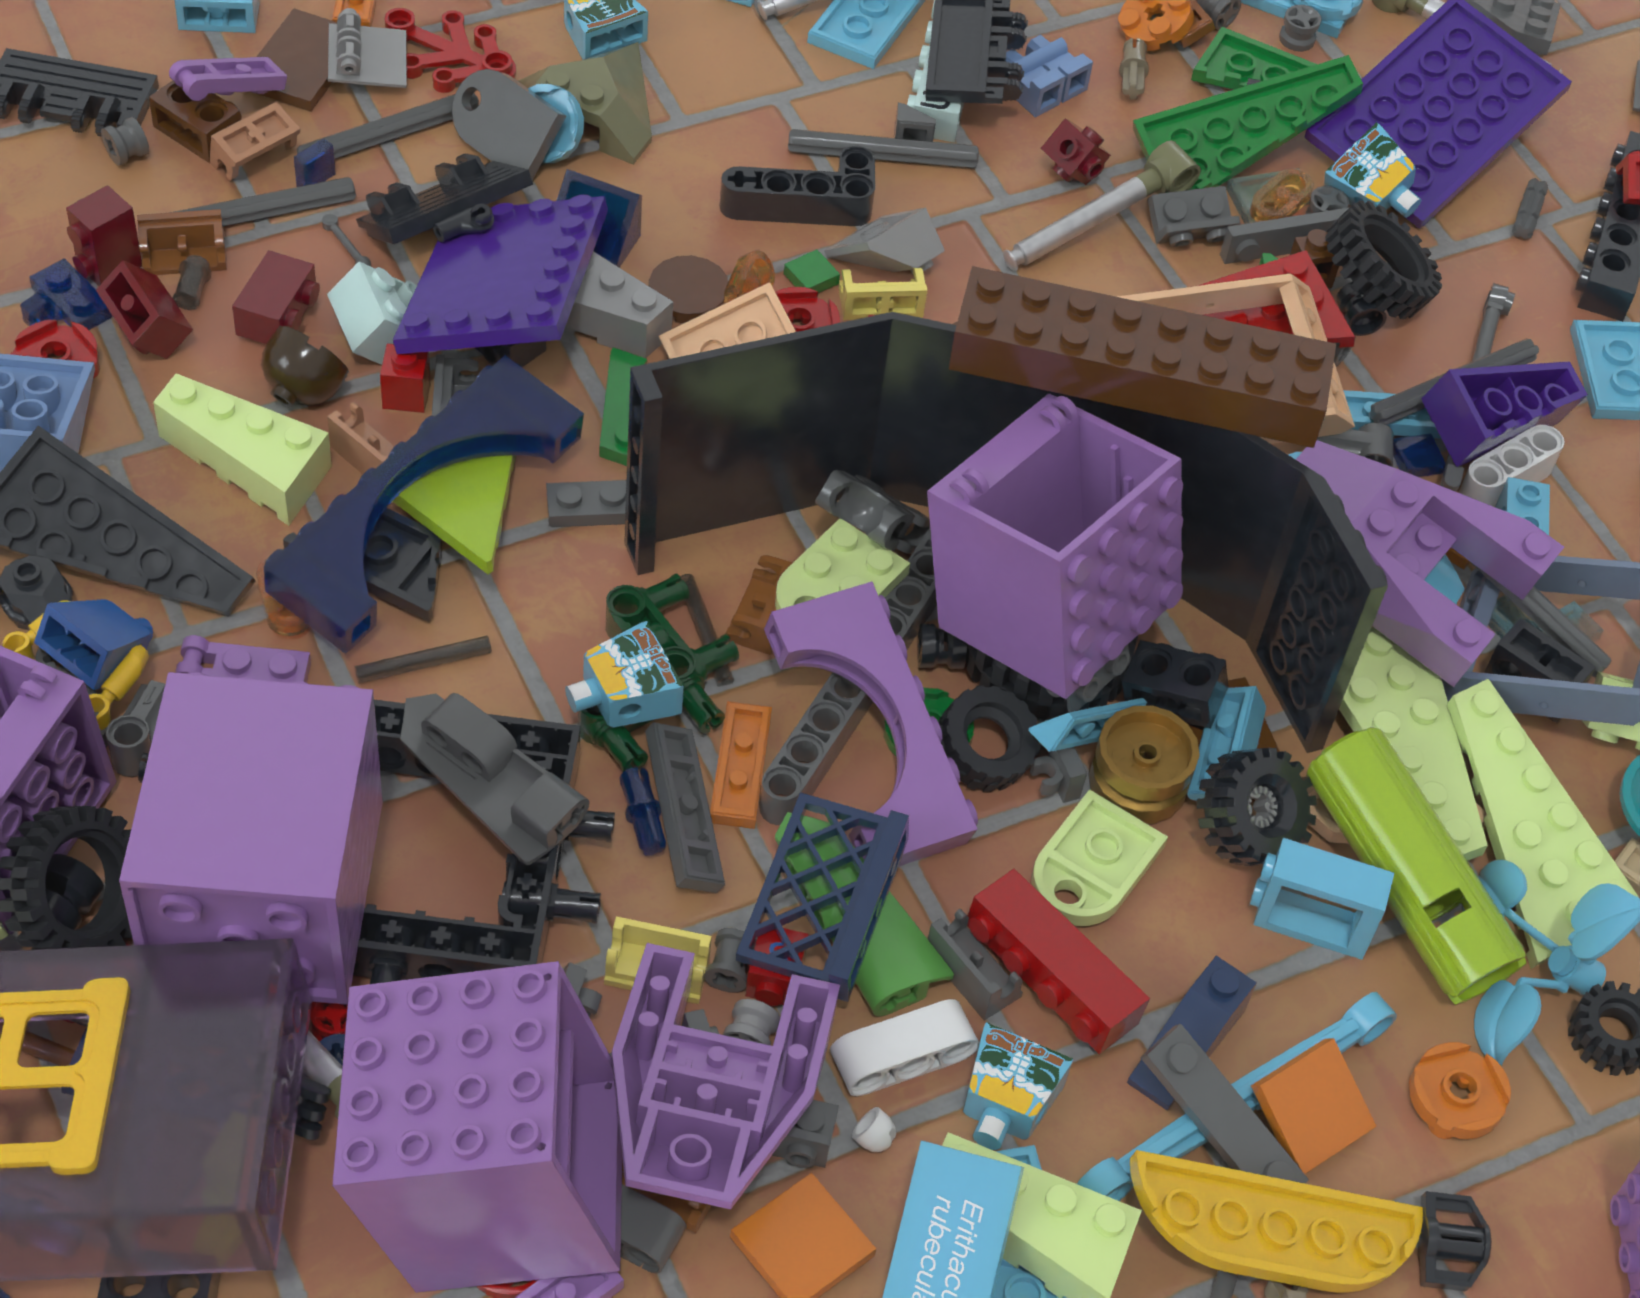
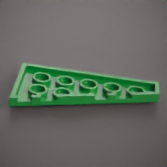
[1133,55,1363,193]

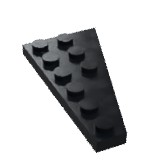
[0,426,256,617]

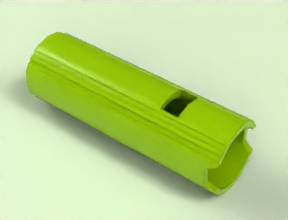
[1306,727,1527,1005]

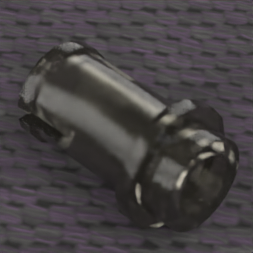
[173,255,212,310]

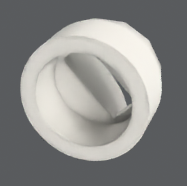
[852,1107,896,1152]

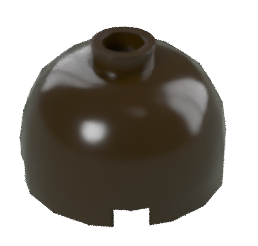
[261,326,349,407]

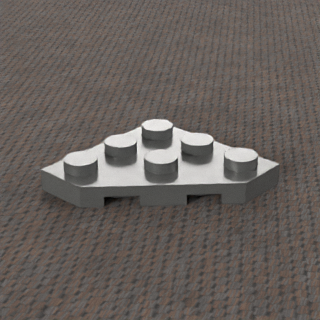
[1465,0,1561,55]

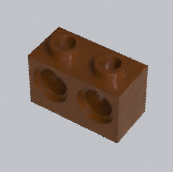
[149,81,242,163]

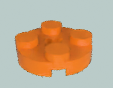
[1118,0,1194,51]
[1409,1042,1511,1139]

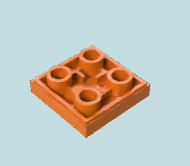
[1251,1038,1377,1174]
[730,1172,876,1298]

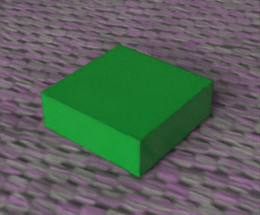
[783,249,840,293]

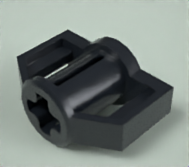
[1417,1191,1492,1291]

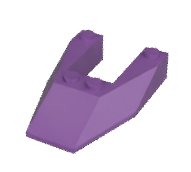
[1296,440,1564,687]
[611,943,840,1209]

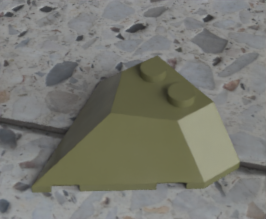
[518,42,652,165]

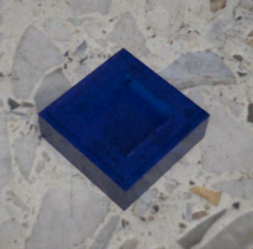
[294,138,336,187]
[1393,433,1446,477]

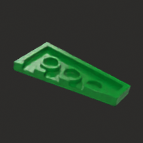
[1191,27,1317,89]

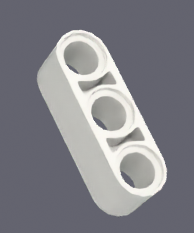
[1459,425,1565,507]
[830,999,979,1096]

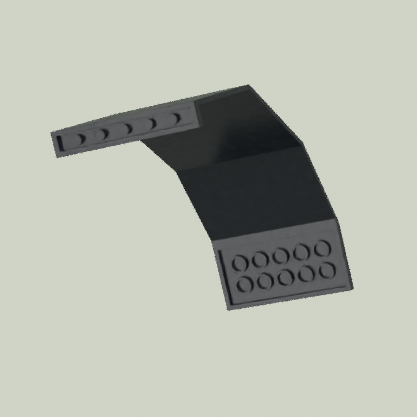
[624,312,1388,753]

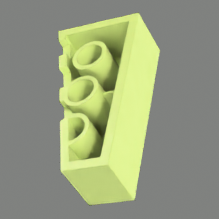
[153,373,332,526]
[942,1132,1142,1298]

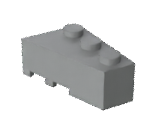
[563,252,673,358]

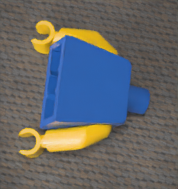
[3,599,153,730]

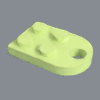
[775,518,910,610]
[1031,789,1168,926]

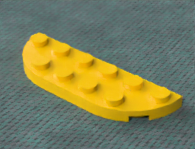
[1130,1150,1423,1293]

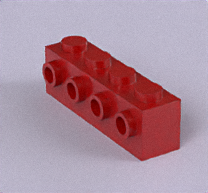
[967,868,1150,1055]

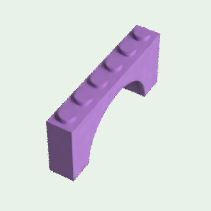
[764,581,978,867]

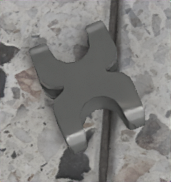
[815,470,930,554]

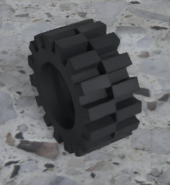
[1568,981,1640,1076]

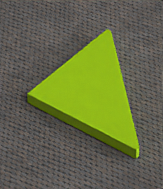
[384,415,521,574]

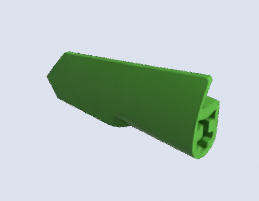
[775,812,954,1016]

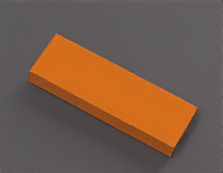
[710,701,772,829]

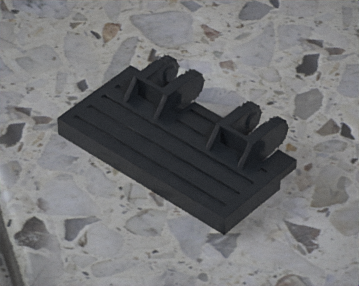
[926,0,1028,104]
[0,48,159,137]
[356,153,533,244]

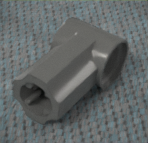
[1317,423,1394,467]
[106,680,165,777]

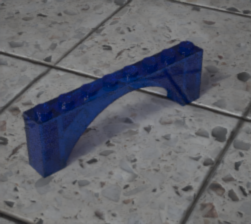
[264,355,584,654]

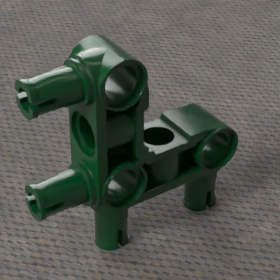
[578,573,739,774]

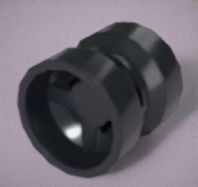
[1336,281,1387,336]
[917,623,967,669]

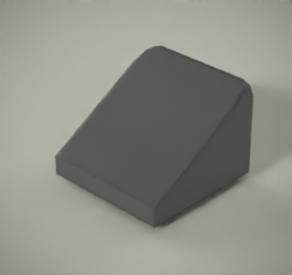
[894,103,936,141]

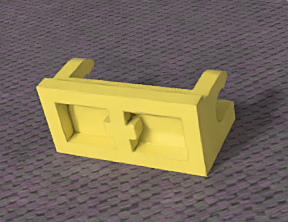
[839,268,927,320]
[604,916,712,1004]

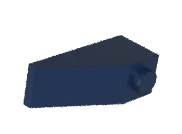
[1127,955,1257,1111]

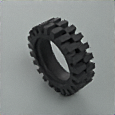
[1325,200,1442,319]
[0,806,133,962]

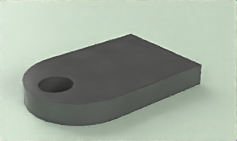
[452,69,567,180]

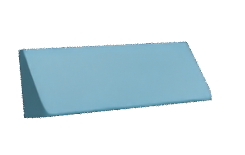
[1187,686,1266,801]
[1029,698,1147,752]

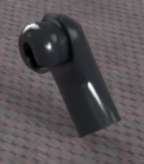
[433,204,494,242]

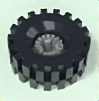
[1197,748,1317,866]

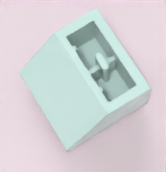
[327,261,436,365]

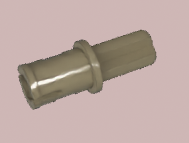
[1119,38,1149,100]

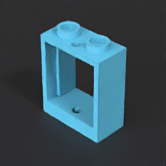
[1250,838,1394,960]

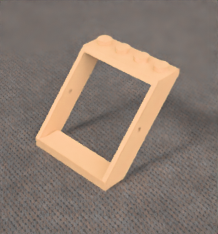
[1117,274,1355,444]

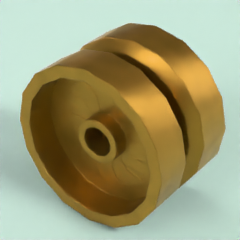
[1089,706,1200,824]

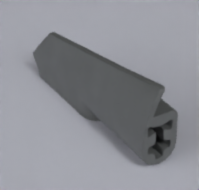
[400,693,590,865]

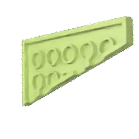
[1339,627,1488,861]
[1447,679,1639,969]

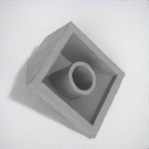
[824,207,945,274]

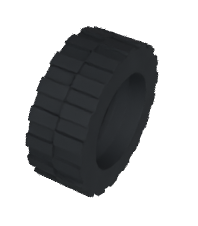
[938,685,1041,792]

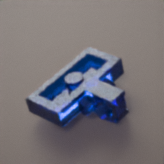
[20,258,112,330]

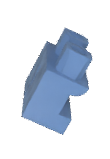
[1006,34,1093,117]

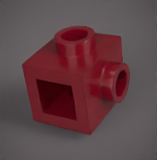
[1040,118,1111,185]

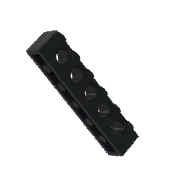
[1575,131,1640,322]

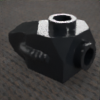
[0,555,73,631]

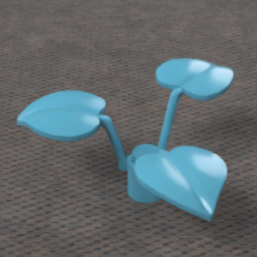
[1462,860,1640,1066]

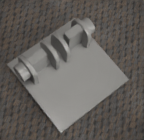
[328,8,407,88]

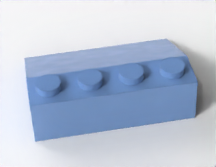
[0,354,95,472]

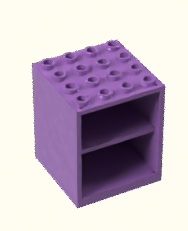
[119,672,383,1004]
[332,961,622,1293]

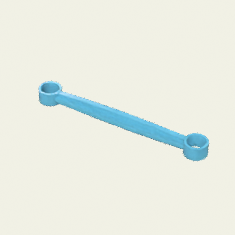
[1077,992,1397,1201]

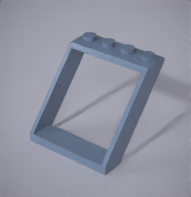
[1441,556,1640,726]

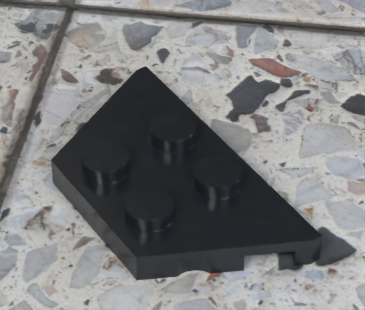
[283,498,442,622]

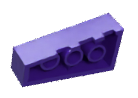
[1421,362,1588,467]

